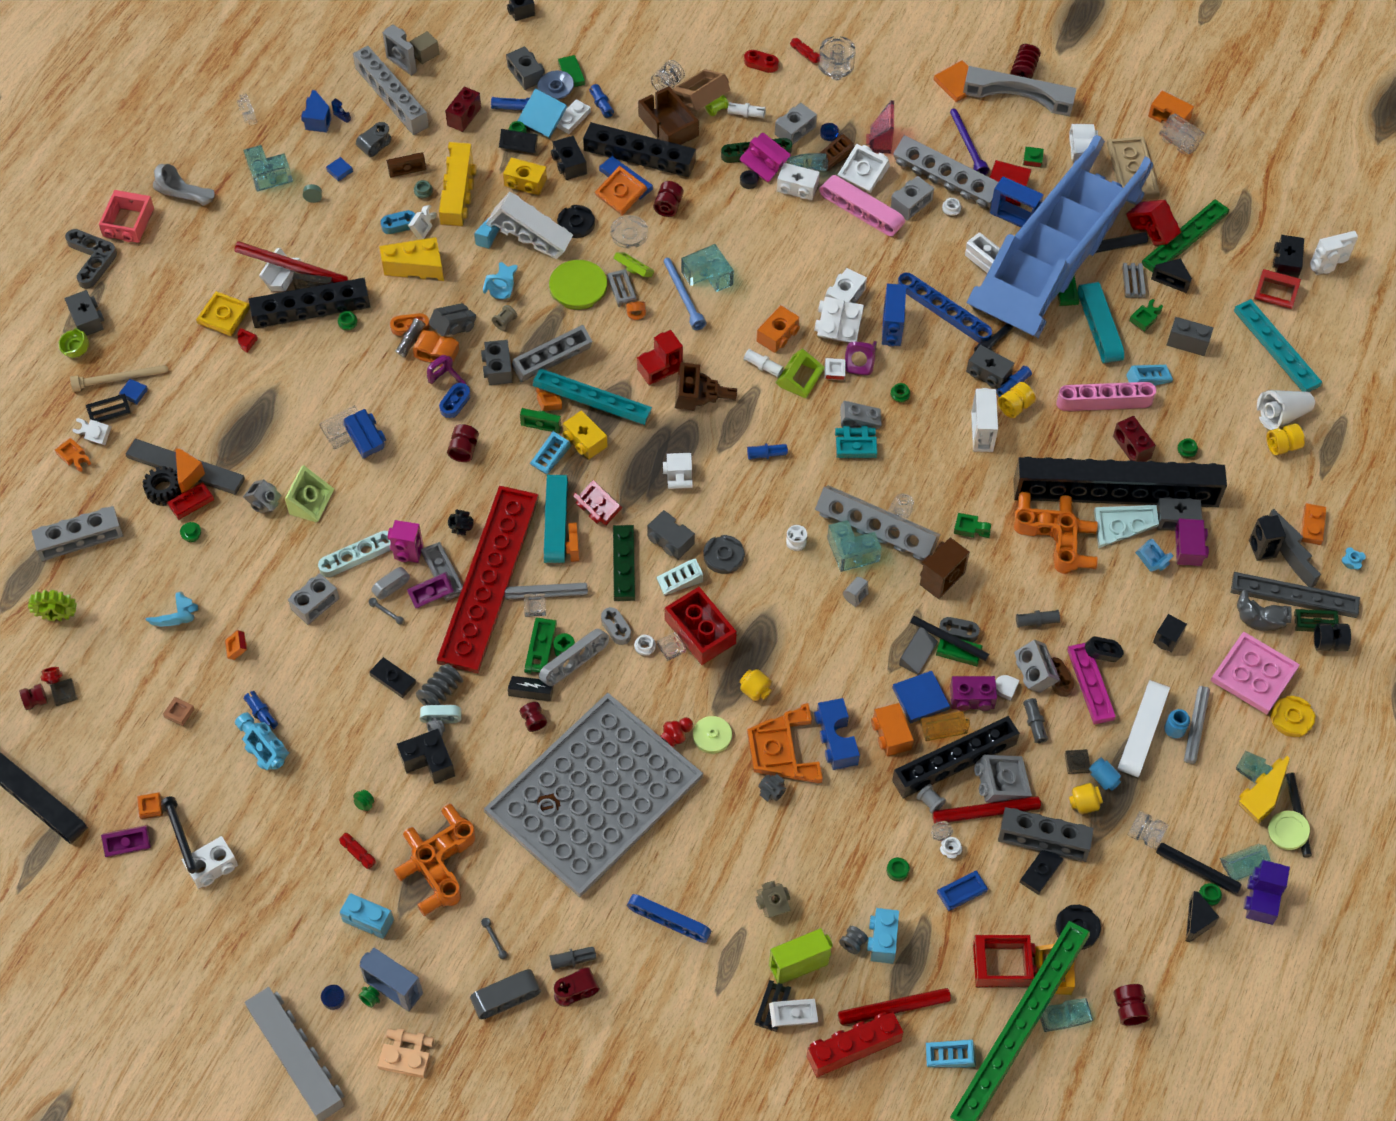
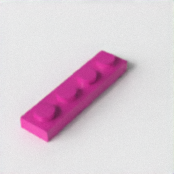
[1067,643,1116,725]

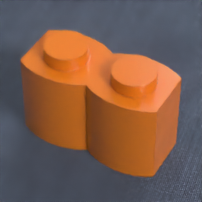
[413,330,459,367]

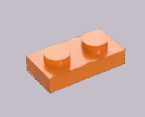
[1301,503,1326,545]

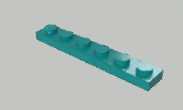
[1234,299,1322,392]
[532,368,652,425]

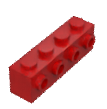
[806,1012,904,1078]

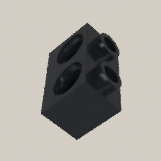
[1249,515,1286,561]

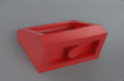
[1254,269,1301,309]

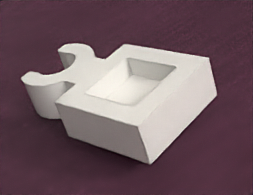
[408,205,437,239]
[73,418,112,445]

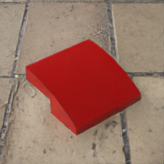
[990,160,1032,206]

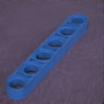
[898,273,992,343]

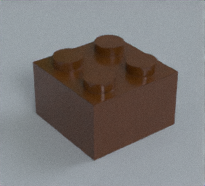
[920,537,970,599]

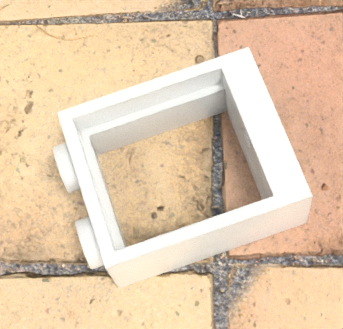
[971,388,998,452]

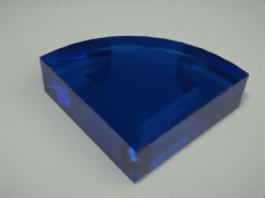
[331,98,351,123]

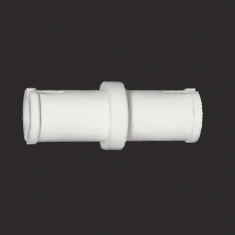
[728,102,766,119]
[744,349,784,378]

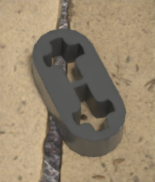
[939,617,980,642]

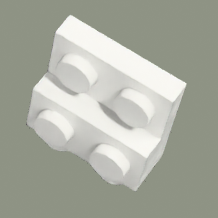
[838,144,890,193]
[1310,231,1358,275]
[814,297,864,343]

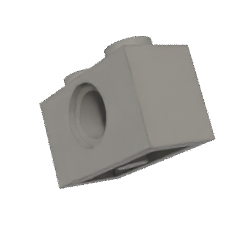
[775,103,817,145]
[891,176,934,220]

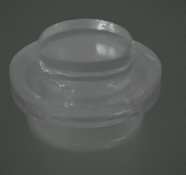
[931,821,953,841]

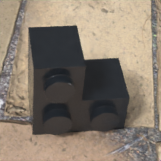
[397,729,455,784]

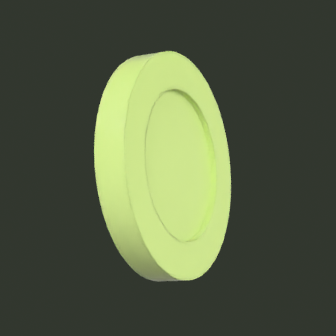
[693,716,732,754]
[1268,811,1310,850]

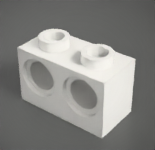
[181,836,238,889]

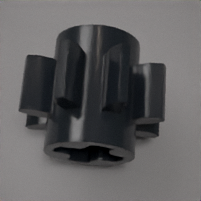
[448,509,474,536]

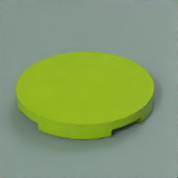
[549,260,607,310]

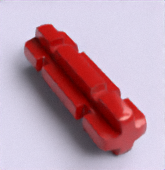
[790,38,820,63]
[339,833,376,869]

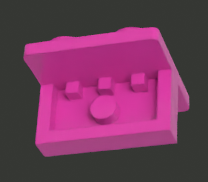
[740,132,791,183]

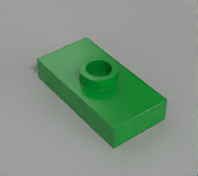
[520,408,562,434]

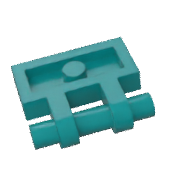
[835,426,877,458]

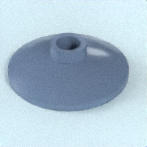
[538,70,574,100]

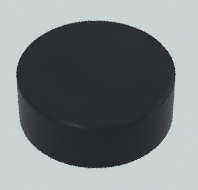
[740,170,759,189]

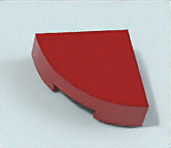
[237,328,258,353]

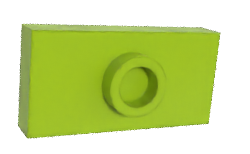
[613,252,655,277]

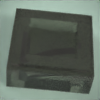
[50,678,78,706]

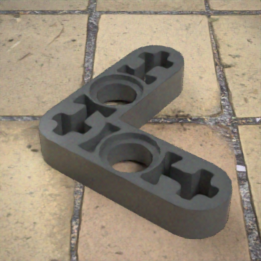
[65,229,117,289]

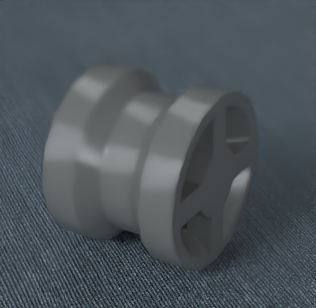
[839,926,868,955]

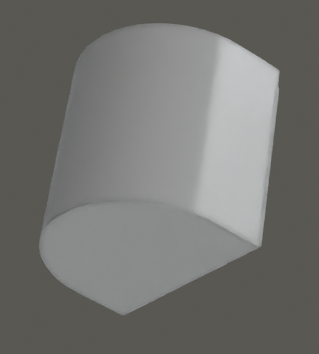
[843,577,869,607]

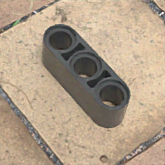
[470,969,541,1019]

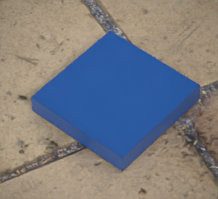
[892,671,950,724]

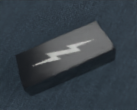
[508,676,554,701]

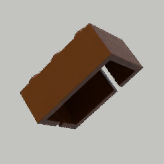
[638,86,699,145]

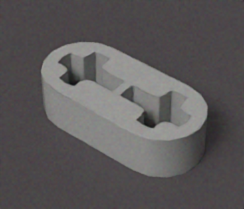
[371,567,410,600]
[601,607,631,645]

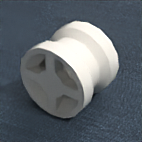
[786,525,807,551]

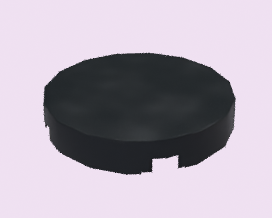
[557,205,595,238]
[1054,904,1101,950]

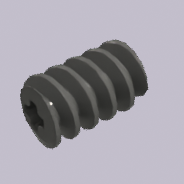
[416,664,463,706]

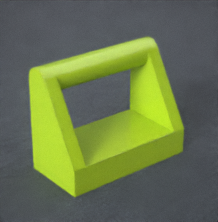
[775,348,825,398]

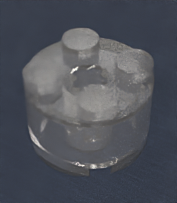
[818,36,856,81]

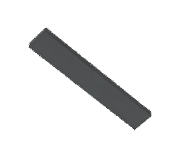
[126,438,245,495]
[1230,572,1360,618]

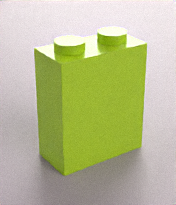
[769,928,833,984]

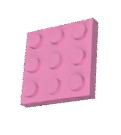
[1210,632,1300,715]

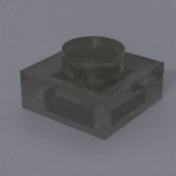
[1064,749,1090,774]

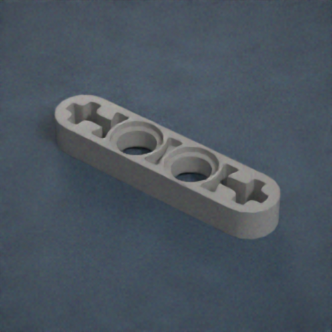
[539,629,609,686]

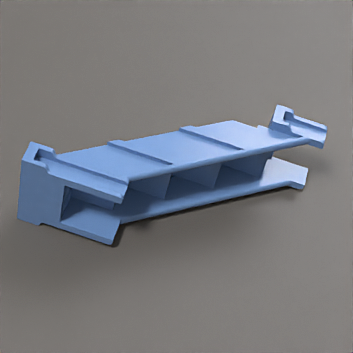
[966,135,1153,338]

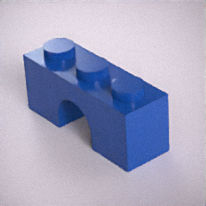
[814,698,860,770]

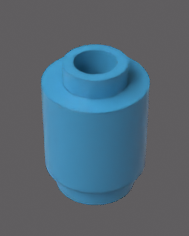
[1164,709,1190,739]
[1089,757,1121,791]

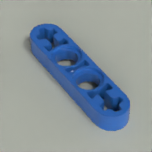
[627,894,712,943]

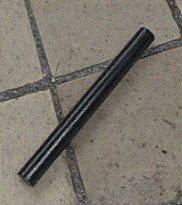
[910,616,990,661]
[1286,773,1312,858]

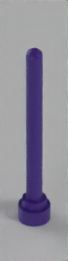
[950,108,990,175]

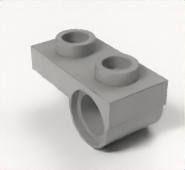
[840,401,881,429]

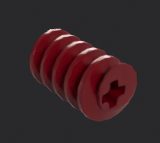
[1010,44,1041,79]

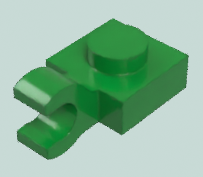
[954,513,992,538]

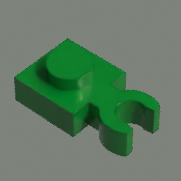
[1129,299,1163,332]

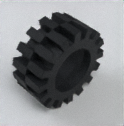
[143,466,182,506]

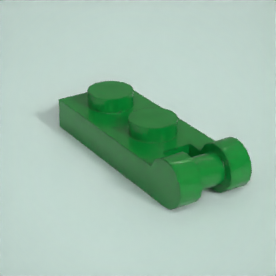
[524,617,557,674]

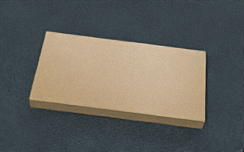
[1107,137,1160,199]

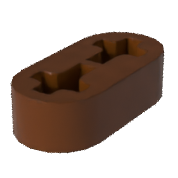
[1052,657,1074,697]

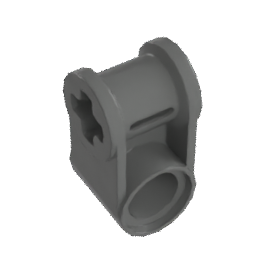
[356,122,391,157]

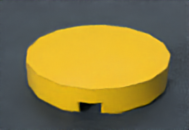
[1270,695,1316,738]

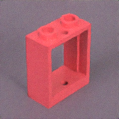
[99,190,154,243]

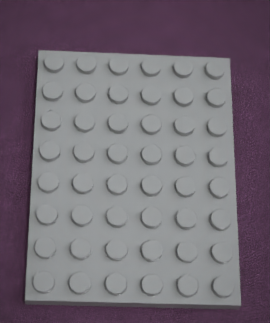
[484,693,703,897]

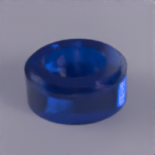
[820,123,839,141]
[321,985,345,1010]

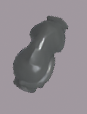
[1237,590,1292,631]

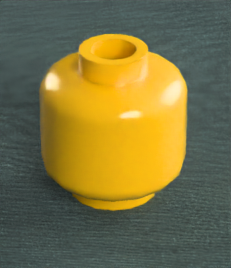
[739,669,772,701]
[1069,783,1103,815]

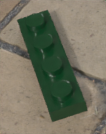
[613,525,635,601]

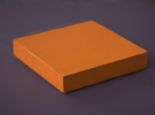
[933,60,969,102]
[594,166,647,216]

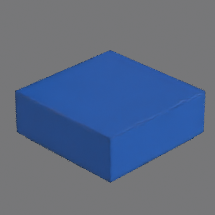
[326,157,353,181]
[119,379,148,404]

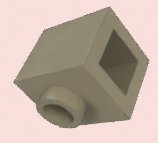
[410,31,439,64]

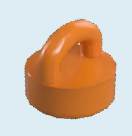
[626,301,646,320]

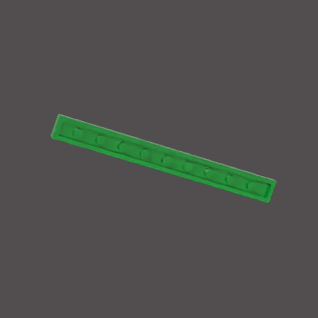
[950,921,1090,1121]

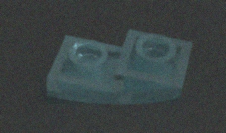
[787,153,828,171]
[1236,751,1286,783]
[1040,998,1093,1032]

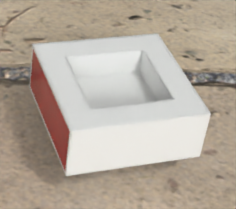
[825,358,845,380]

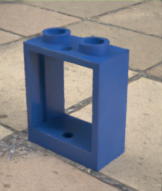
[990,177,1044,227]
[881,283,906,346]

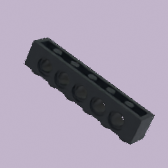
[583,122,696,177]
[248,277,370,328]
[892,716,1020,799]

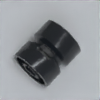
[1314,623,1351,651]

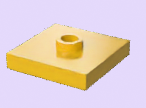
[196,291,250,336]

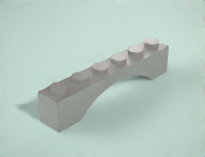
[963,66,1076,117]

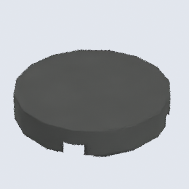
[703,535,745,574]

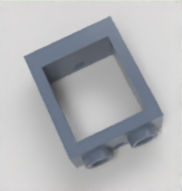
[359,948,423,1012]

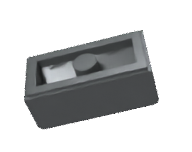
[899,627,938,675]

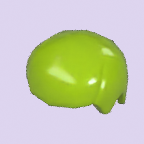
[58,328,89,358]

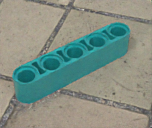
[1078,282,1125,363]
[544,475,568,563]

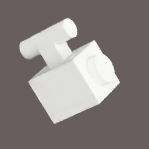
[663,453,693,489]

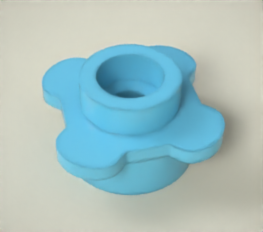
[1342,548,1366,569]

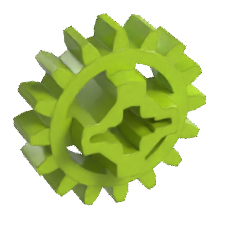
[28,590,77,621]

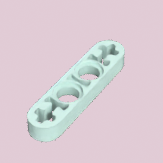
[318,531,391,577]

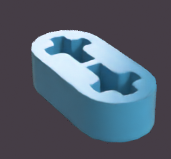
[381,210,415,234]

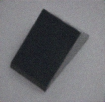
[1151,258,1192,293]
[1185,891,1219,942]

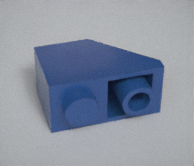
[301,90,331,133]

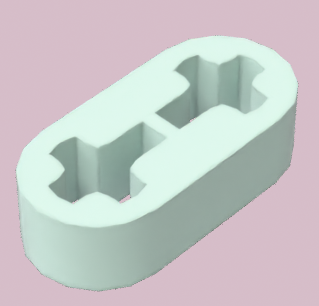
[420,705,462,724]

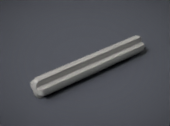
[505,583,588,599]
[1184,686,1210,764]

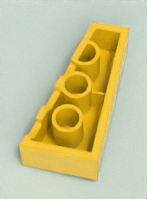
[439,142,477,226]

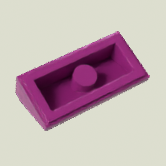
[407,572,454,609]
[101,825,151,857]

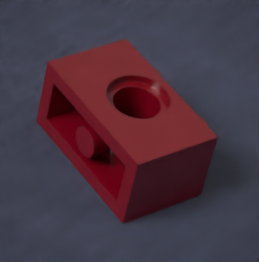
[445,86,482,132]

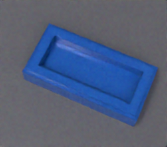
[937,870,988,912]

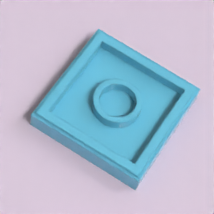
[517,89,568,139]

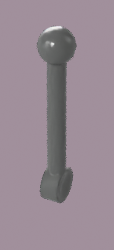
[368,598,404,624]
[481,918,507,959]

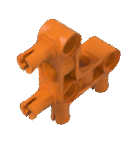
[1014,492,1098,574]
[394,804,475,916]

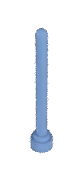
[664,257,707,330]

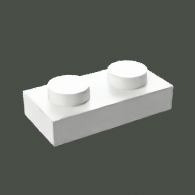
[556,99,591,134]
[769,999,818,1027]

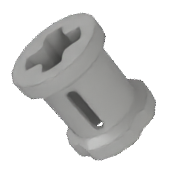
[916,784,946,814]

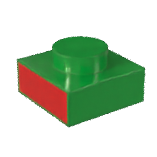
[1023,147,1044,168]

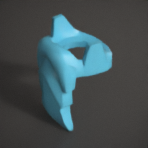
[483,262,518,300]
[145,592,198,627]

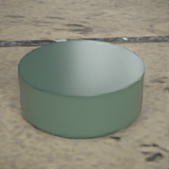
[303,184,322,203]

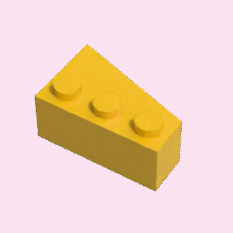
[379,237,444,281]

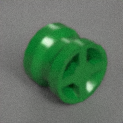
[553,633,575,657]

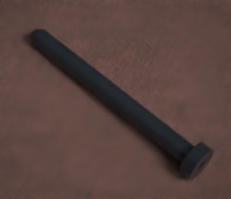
[161,796,197,874]

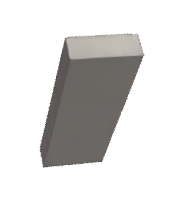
[421,542,463,601]

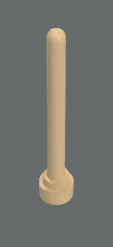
[70,365,168,392]

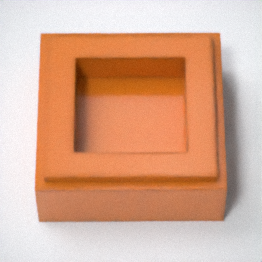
[137,792,163,819]

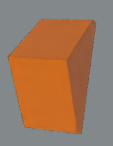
[176,448,205,494]

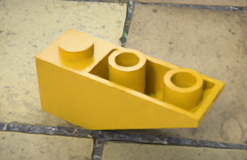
[1239,756,1290,824]

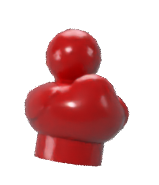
[660,717,693,747]

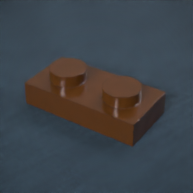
[386,152,426,178]

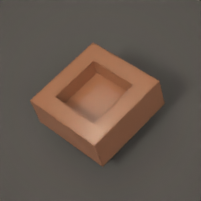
[163,697,195,726]

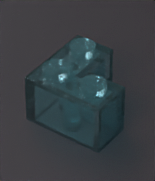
[243,145,293,191]
[681,244,734,292]
[827,520,882,572]

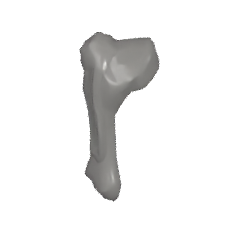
[153,164,215,206]

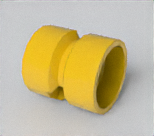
[998,382,1036,418]
[1266,423,1305,455]

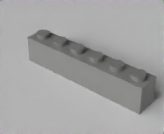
[244,987,344,1121]

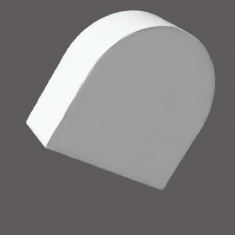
[996,675,1020,701]

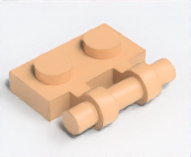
[377,1028,434,1078]

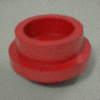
[40,667,63,684]

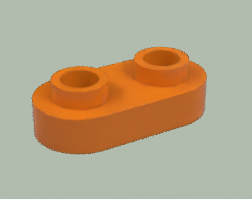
[390,313,430,336]

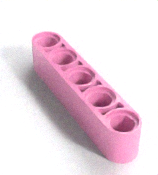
[819,175,905,236]
[1056,382,1156,411]

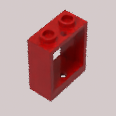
[972,935,1037,987]

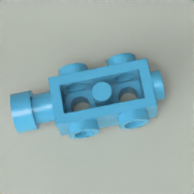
[235,712,289,770]

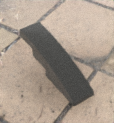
[1269,509,1321,587]

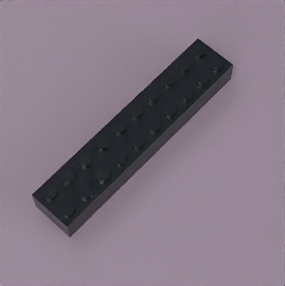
[1013,456,1227,507]

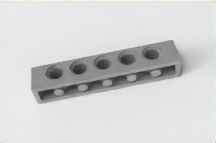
[353,46,429,135]
[893,135,998,208]
[815,485,941,560]

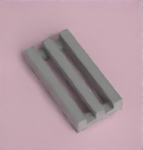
[1122,263,1146,298]
[607,269,637,307]

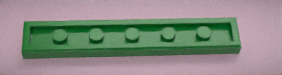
[1142,199,1230,273]

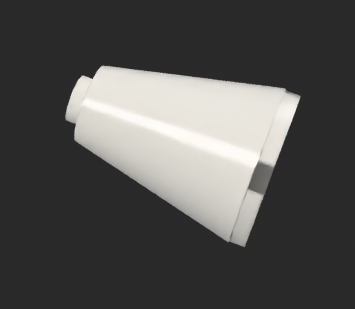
[1257,390,1315,430]

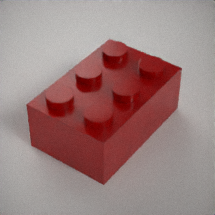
[664,586,737,665]

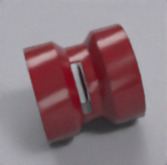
[19,683,48,711]
[519,702,548,732]

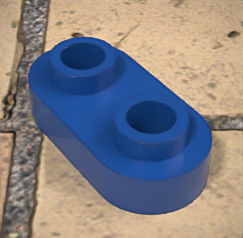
[439,383,471,418]

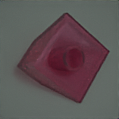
[866,100,894,154]

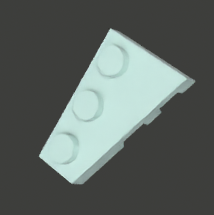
[1094,505,1159,548]

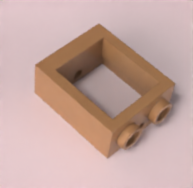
[672,69,730,111]

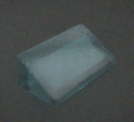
[1220,844,1271,880]

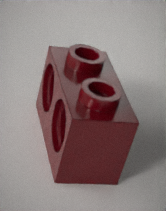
[1113,416,1156,462]

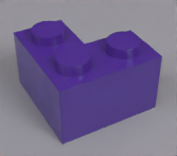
[1243,860,1290,925]

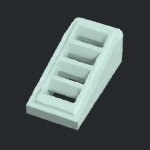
[656,558,703,596]

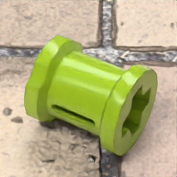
[705,95,729,116]

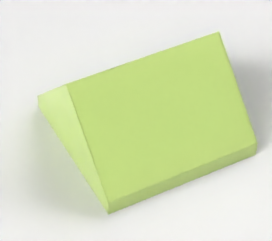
[285,465,334,522]

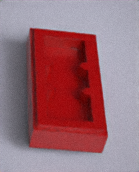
[167,482,214,520]

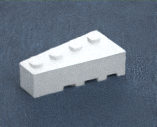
[486,192,573,259]

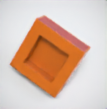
[225,630,247,660]

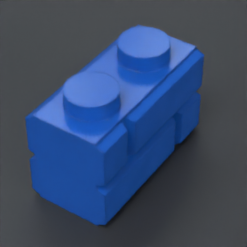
[343,409,386,459]

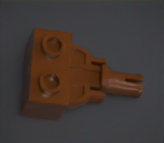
[675,362,737,411]

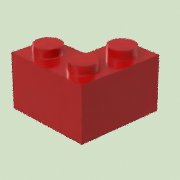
[1126,199,1181,245]
[637,330,683,385]

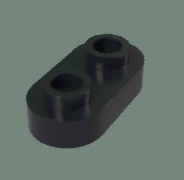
[1085,636,1124,662]

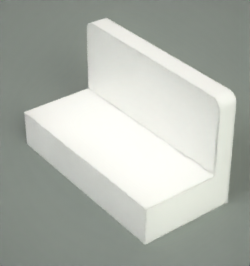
[259,248,302,291]

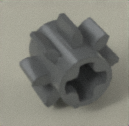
[758,774,786,802]

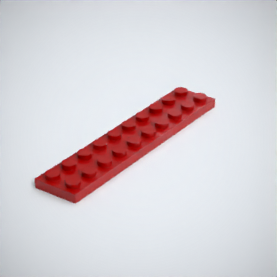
[437,485,539,674]

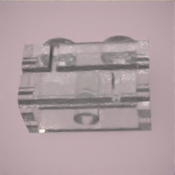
[1159,113,1205,154]

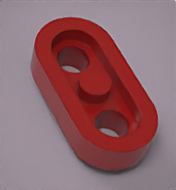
[744,50,779,73]

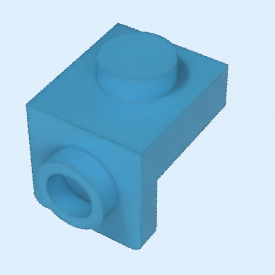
[1135,539,1173,572]

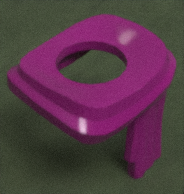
[845,341,877,375]
[427,355,467,384]

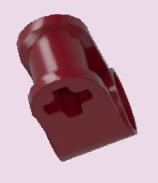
[554,967,600,1006]

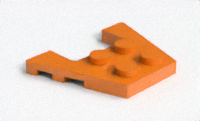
[747,703,823,783]

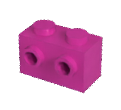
[388,520,424,563]

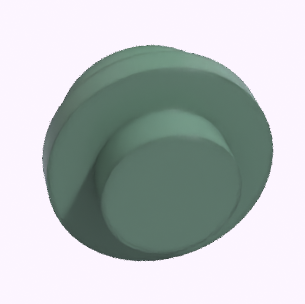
[414,180,433,198]

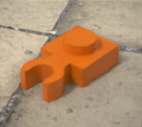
[536,387,563,411]
[55,438,91,472]
[565,523,579,562]

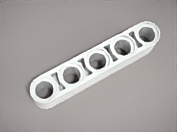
[1117,680,1170,777]

